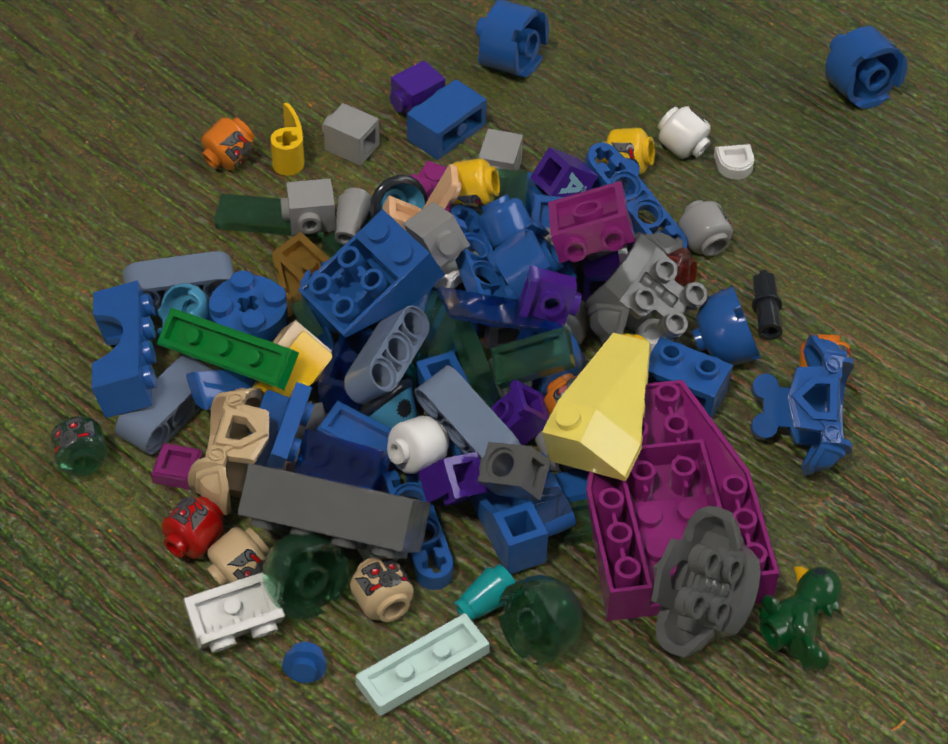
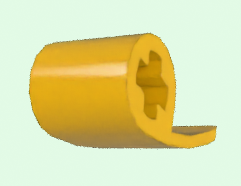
[270,103,305,176]
[253,330,332,397]

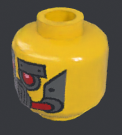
[601,128,655,175]
[452,158,500,209]

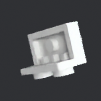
[183,571,285,653]

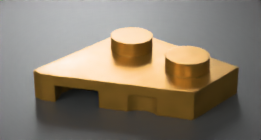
[271,232,329,324]

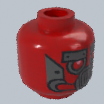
[161,496,224,559]

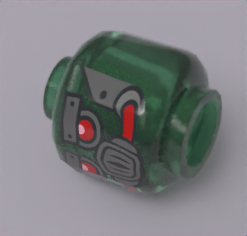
[50,416,108,477]

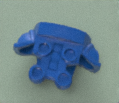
[750,335,854,476]

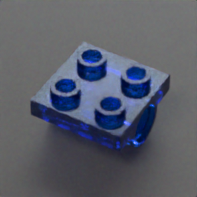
[294,429,387,492]

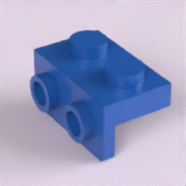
[242,382,314,470]

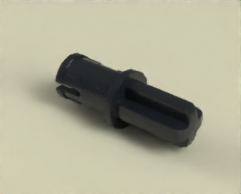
[752,270,782,340]

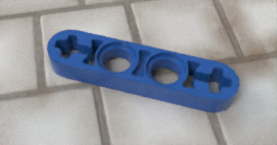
[583,142,688,262]
[450,205,513,328]
[381,463,453,590]

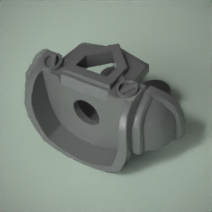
[584,232,707,344]
[651,506,760,658]

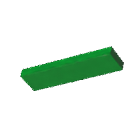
[156,308,299,390]

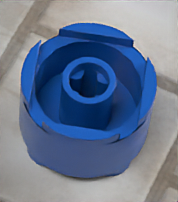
[476,0,549,77]
[825,26,907,108]
[488,222,577,306]
[209,270,289,342]

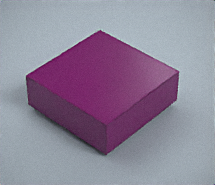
[151,443,203,490]

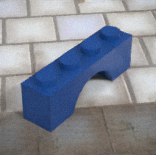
[92,280,157,418]

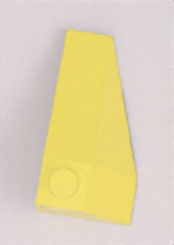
[542,333,651,481]

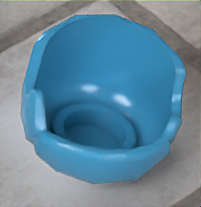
[156,283,210,336]

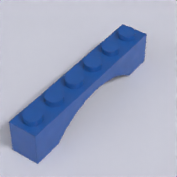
[416,351,548,574]

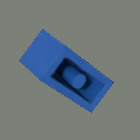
[407,79,487,160]

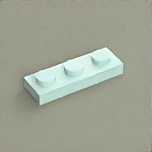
[355,613,490,716]

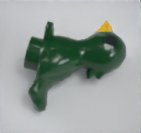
[759,566,842,671]

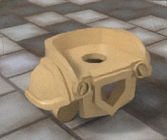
[188,387,301,515]

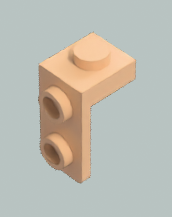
[382,164,461,230]

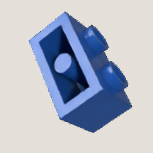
[648,337,733,419]

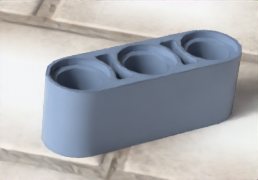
[122,251,234,311]
[344,305,430,404]
[115,355,214,455]
[414,365,521,462]

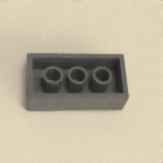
[238,464,431,559]

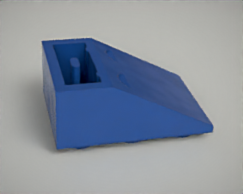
[298,209,445,338]

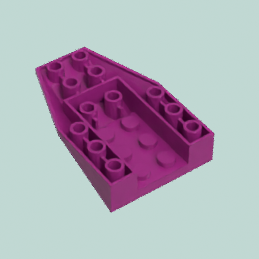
[586,380,779,621]

